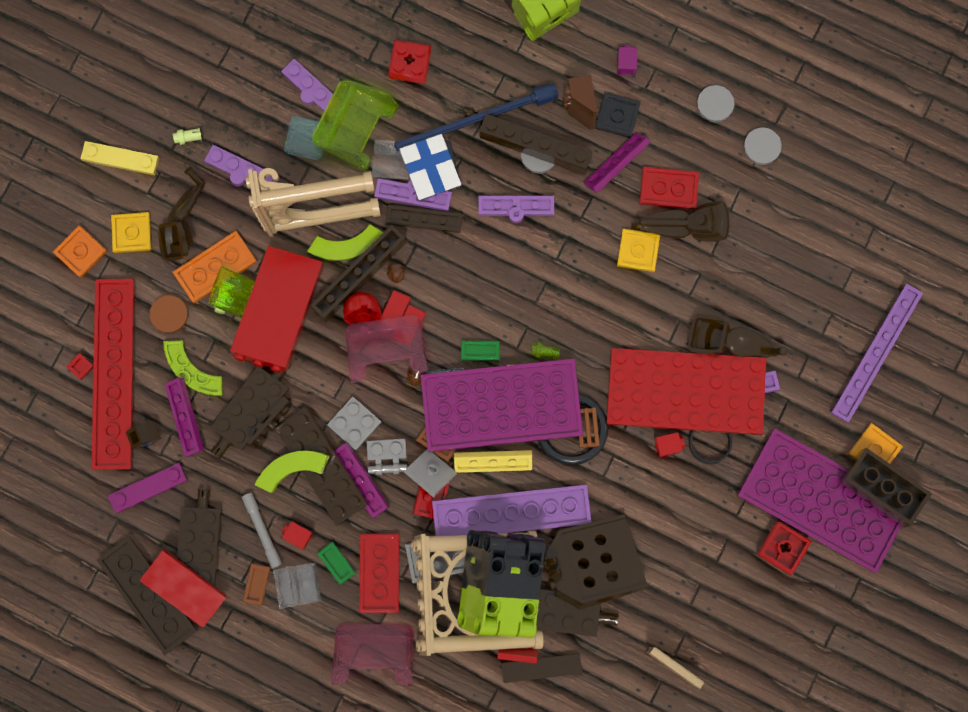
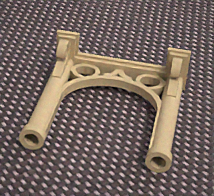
[246,168,381,237]
[411,530,543,656]

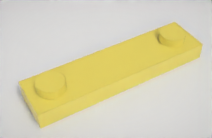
[81,141,159,176]
[454,450,532,473]

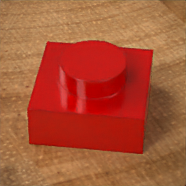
[66,353,93,381]

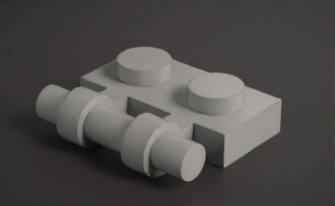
[367,439,407,475]

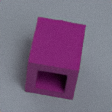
[617,45,638,76]

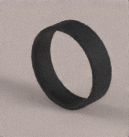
[689,430,732,464]

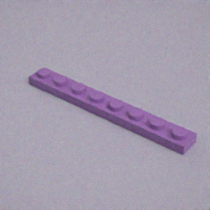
[830,284,923,423]

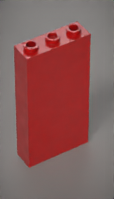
[230,246,324,373]

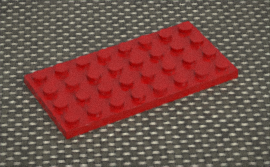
[607,348,766,435]

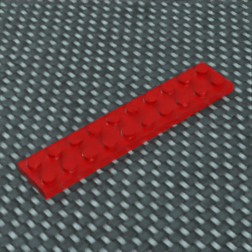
[91,279,135,470]

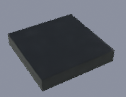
[595,93,641,138]

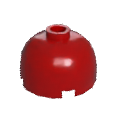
[343,291,382,326]

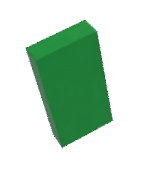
[461,341,500,361]
[317,542,356,585]

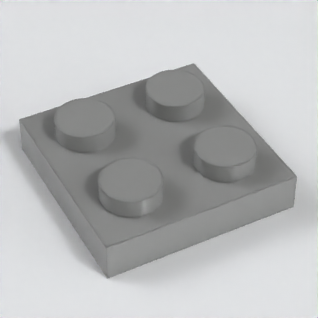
[327,397,382,451]

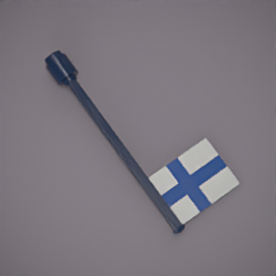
[394,83,558,201]

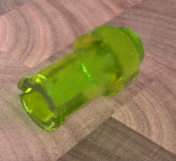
[531,342,560,360]

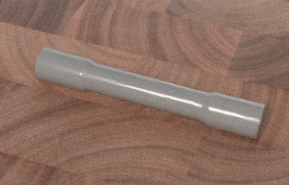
[241,493,282,569]

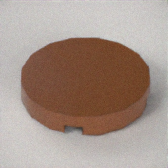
[150,295,188,333]

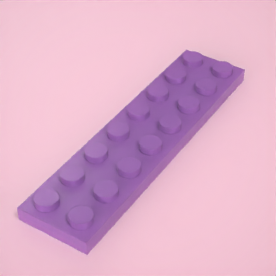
[432,485,591,536]

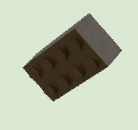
[839,448,932,528]

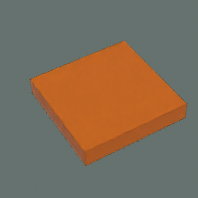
[53,225,108,278]

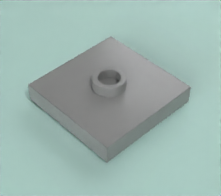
[404,449,457,497]

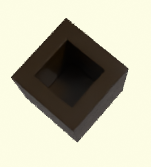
[126,421,161,450]

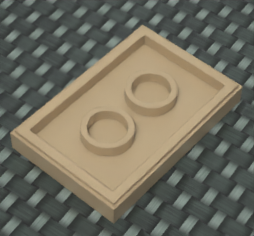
[646,647,704,689]

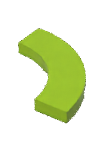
[307,224,383,261]
[163,340,223,396]
[255,451,329,493]

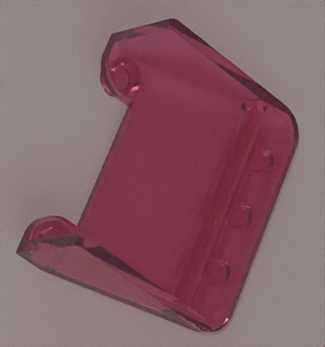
[345,315,428,383]
[332,624,414,686]

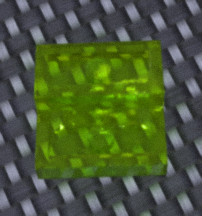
[208,267,255,319]

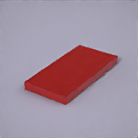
[360,534,399,613]
[139,549,227,628]

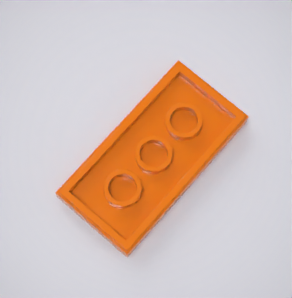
[173,231,257,304]

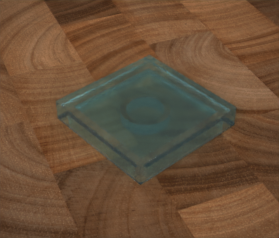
[284,116,329,160]

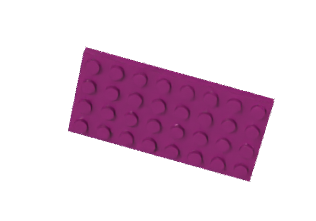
[421,359,583,452]
[737,428,901,574]

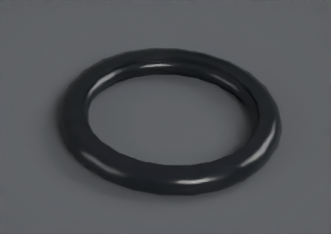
[538,393,608,465]

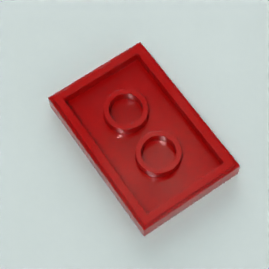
[639,167,699,210]

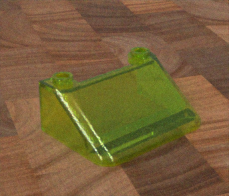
[312,79,399,171]

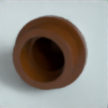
[387,264,406,283]
[407,367,426,386]

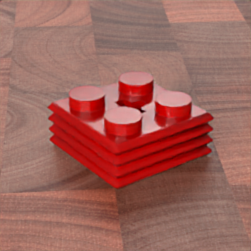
[388,40,431,84]
[757,521,811,575]

